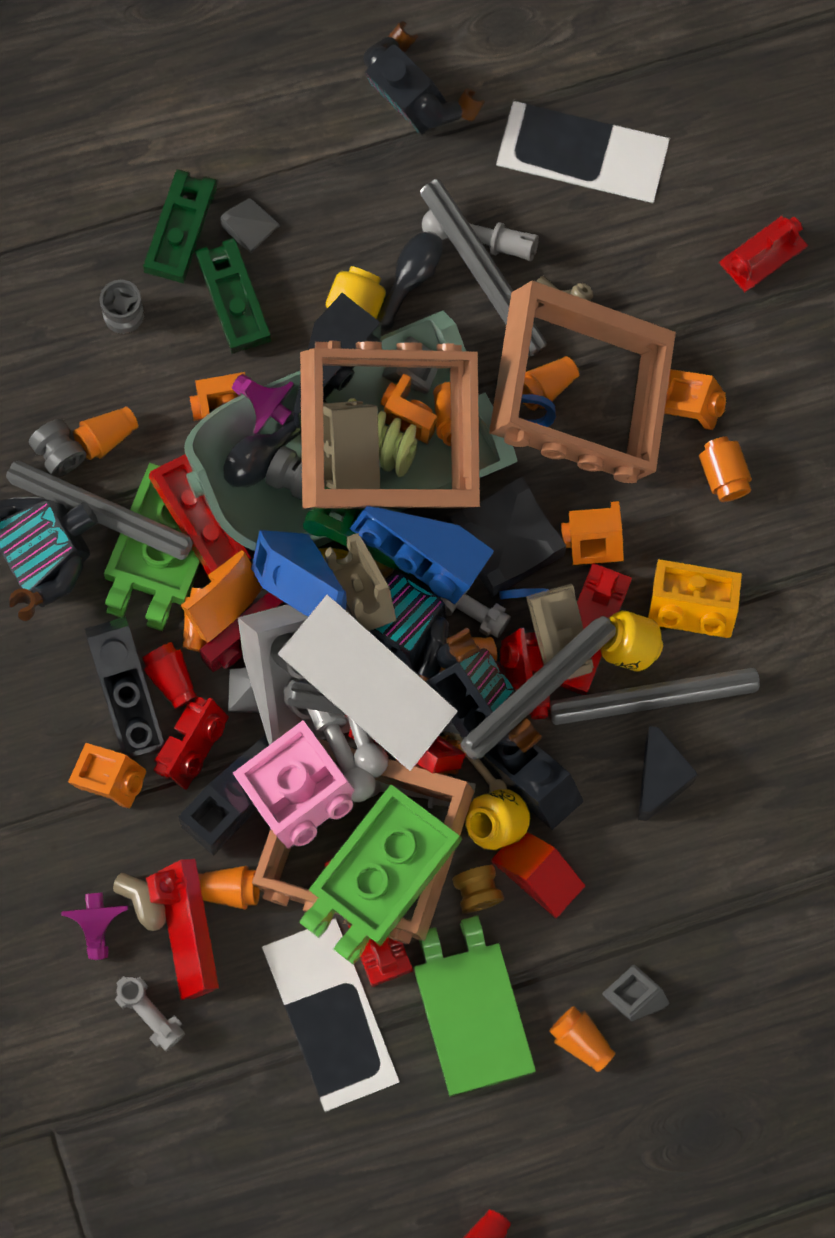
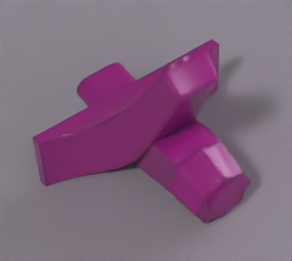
[232,373,295,434]
[61,892,129,960]

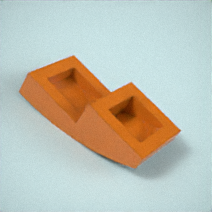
[181,550,263,642]

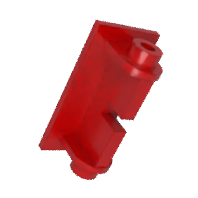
[719,216,808,293]
[500,628,550,720]
[153,696,229,790]

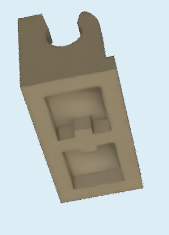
[323,401,380,489]
[325,533,396,631]
[526,584,594,679]

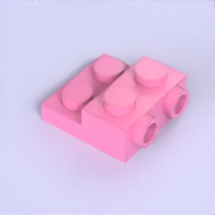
[233,720,354,848]

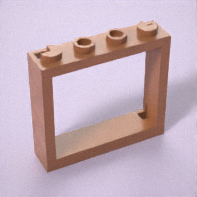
[489,280,676,483]
[300,341,480,509]
[252,738,474,944]

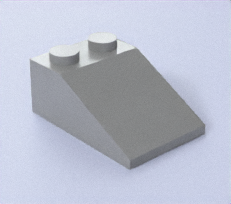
[238,604,350,745]

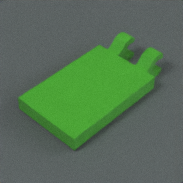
[104,463,201,631]
[299,784,463,964]
[414,916,536,1097]

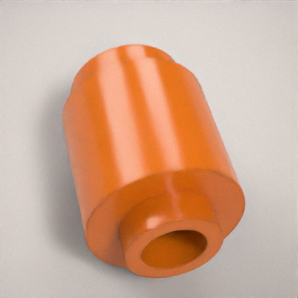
[699,437,752,502]

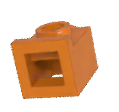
[561,501,624,565]

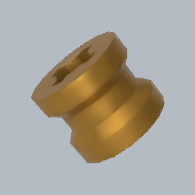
[452,865,504,913]

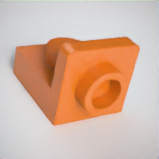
[664,369,726,430]
[189,372,245,421]
[380,374,437,445]
[68,743,146,809]

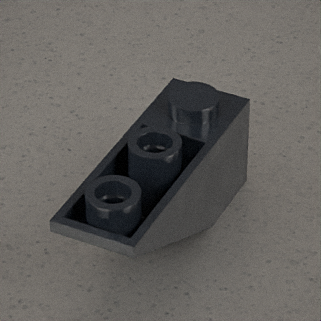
[293,293,382,429]
[85,616,164,758]
[178,735,269,856]
[460,735,584,830]

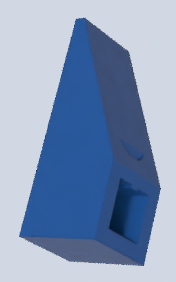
[350,506,494,605]
[251,530,347,617]

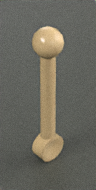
[443,732,507,792]

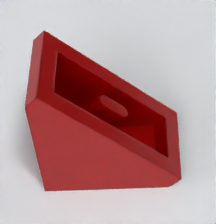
[491,832,586,919]

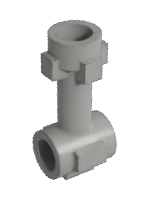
[441,588,511,638]
[115,976,186,1051]

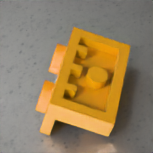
[648,559,742,638]

